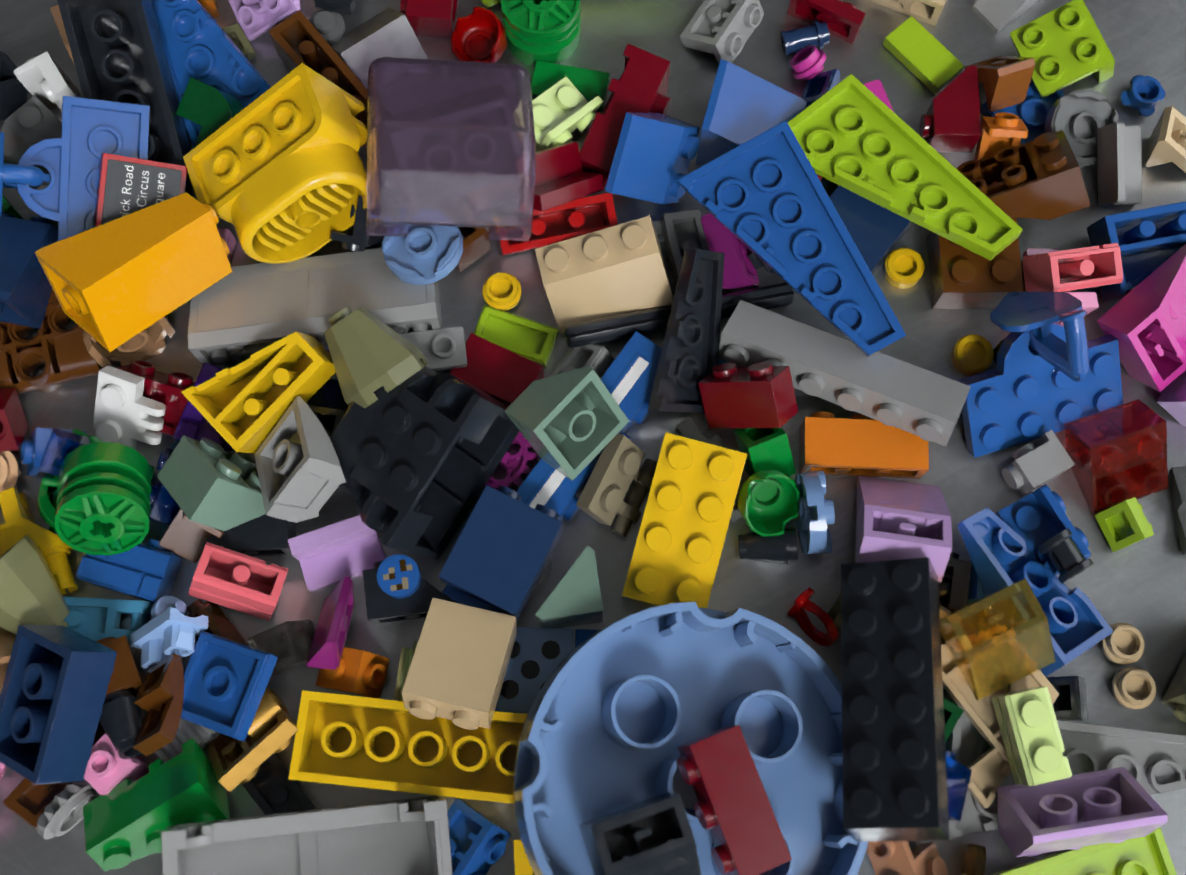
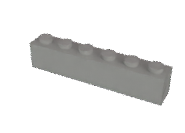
[719,300,971,447]

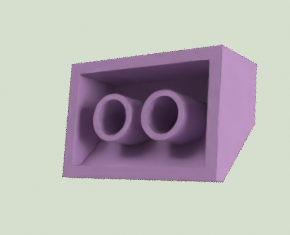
[997,767,1168,857]

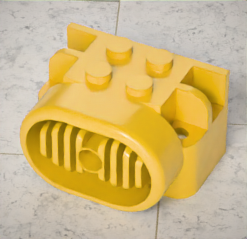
[183,63,373,264]

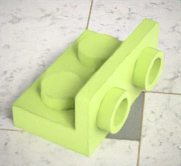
[512,77,604,152]

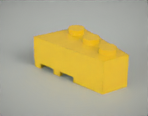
[181,331,336,453]

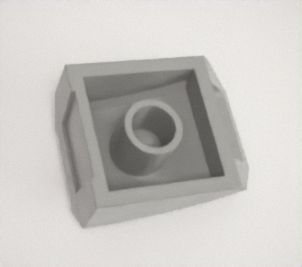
[254,396,346,523]

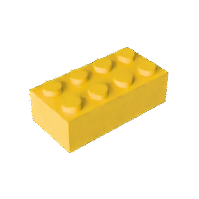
[622,432,747,608]

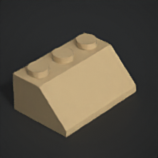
[535,216,674,336]

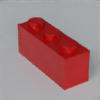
[492,193,618,256]

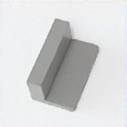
[1097,122,1142,206]

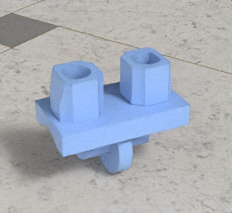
[129,595,209,669]

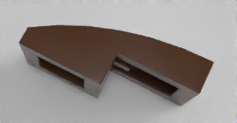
[133,653,184,756]

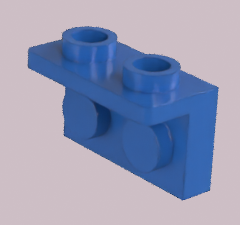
[995,484,1091,576]
[447,798,511,875]

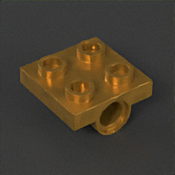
[206,688,298,792]

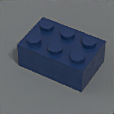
[0,624,117,784]

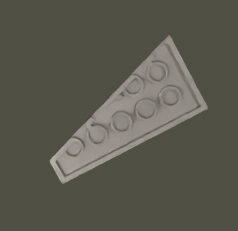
[947,712,1186,839]

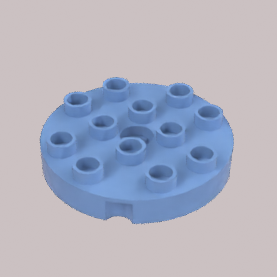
[514,602,868,875]

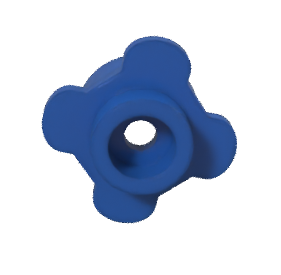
[1120,75,1165,117]

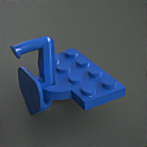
[0,96,150,242]
[958,291,1124,458]

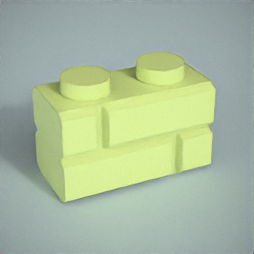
[991,686,1072,786]

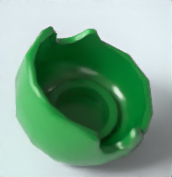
[737,469,800,537]

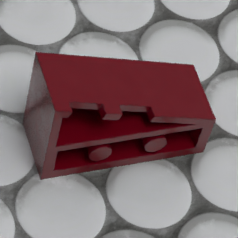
[580,43,671,187]

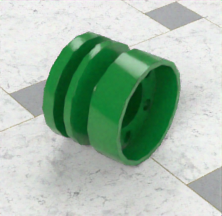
[500,0,581,66]
[55,442,152,555]

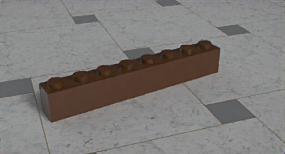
[268,10,491,272]

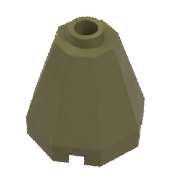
[324,306,429,408]
[0,535,70,634]

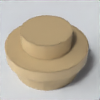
[1101,623,1145,665]
[1111,667,1156,710]

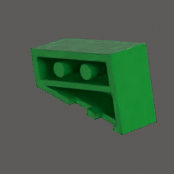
[83,738,230,871]

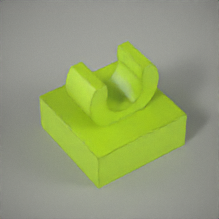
[1094,497,1155,552]

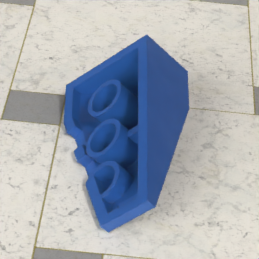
[957,507,1114,677]

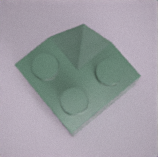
[504,366,629,481]

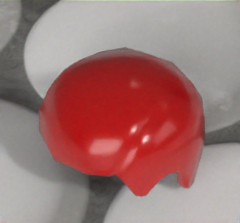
[451,6,507,70]

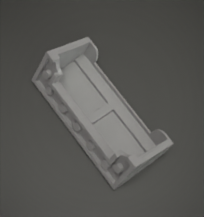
[187,248,444,369]
[161,796,452,875]

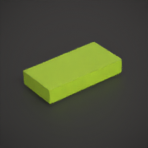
[882,16,965,94]
[473,305,559,369]

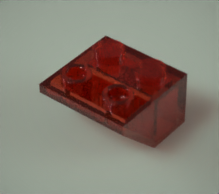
[1064,399,1168,514]

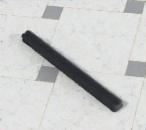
[564,282,794,348]

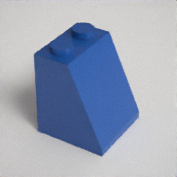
[696,59,807,166]

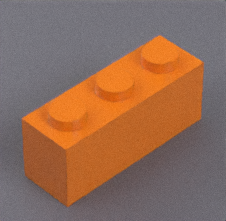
[799,412,929,479]

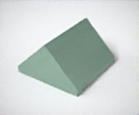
[535,546,603,628]

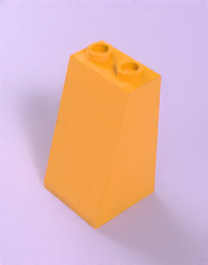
[35,192,232,352]

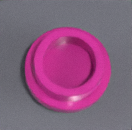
[789,45,827,80]

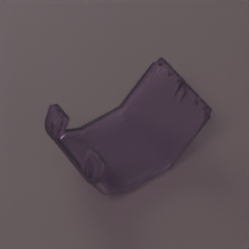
[366,57,536,241]

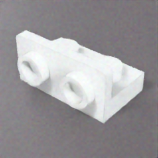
[14,51,83,112]

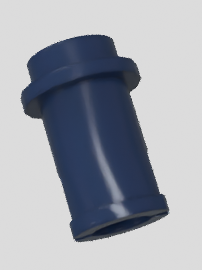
[780,20,830,56]

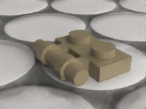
[576,434,657,537]

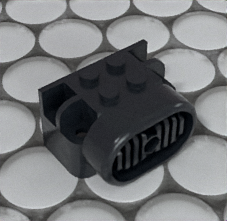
[330,366,519,560]

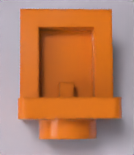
[974,112,1029,161]
[315,647,389,698]

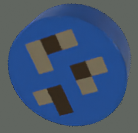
[377,554,421,599]

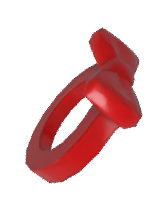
[787,587,838,647]

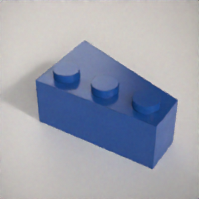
[1087,201,1186,303]

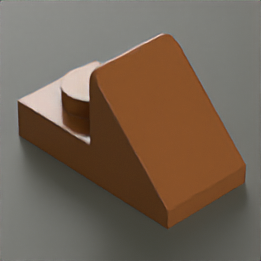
[964,56,1035,112]

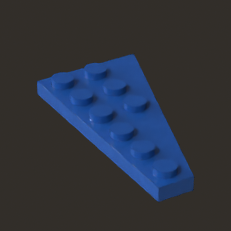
[151,0,271,147]
[677,120,906,357]

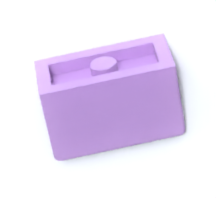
[288,515,386,592]

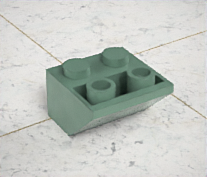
[157,435,265,531]

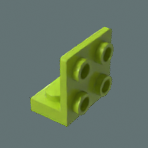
[1010,0,1115,97]

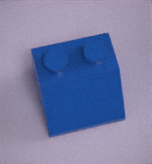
[605,112,700,204]

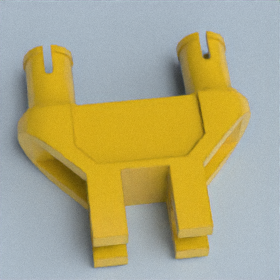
[0,487,78,596]

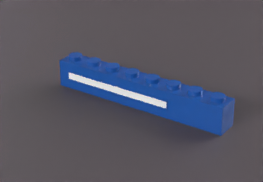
[442,331,662,614]

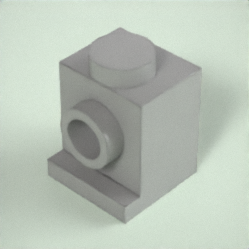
[1002,430,1075,497]

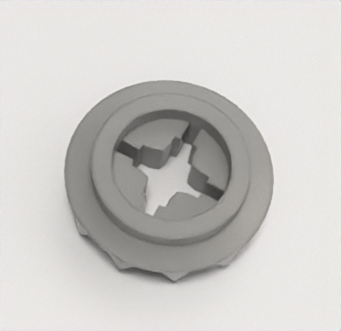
[36,779,97,839]

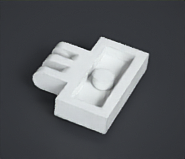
[92,365,166,449]

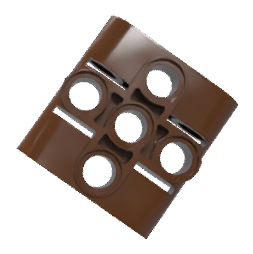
[0,289,103,394]

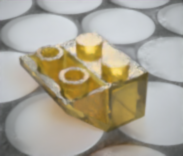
[940,578,1056,700]

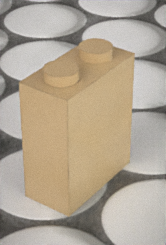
[402,598,517,730]

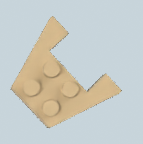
[941,624,1059,808]

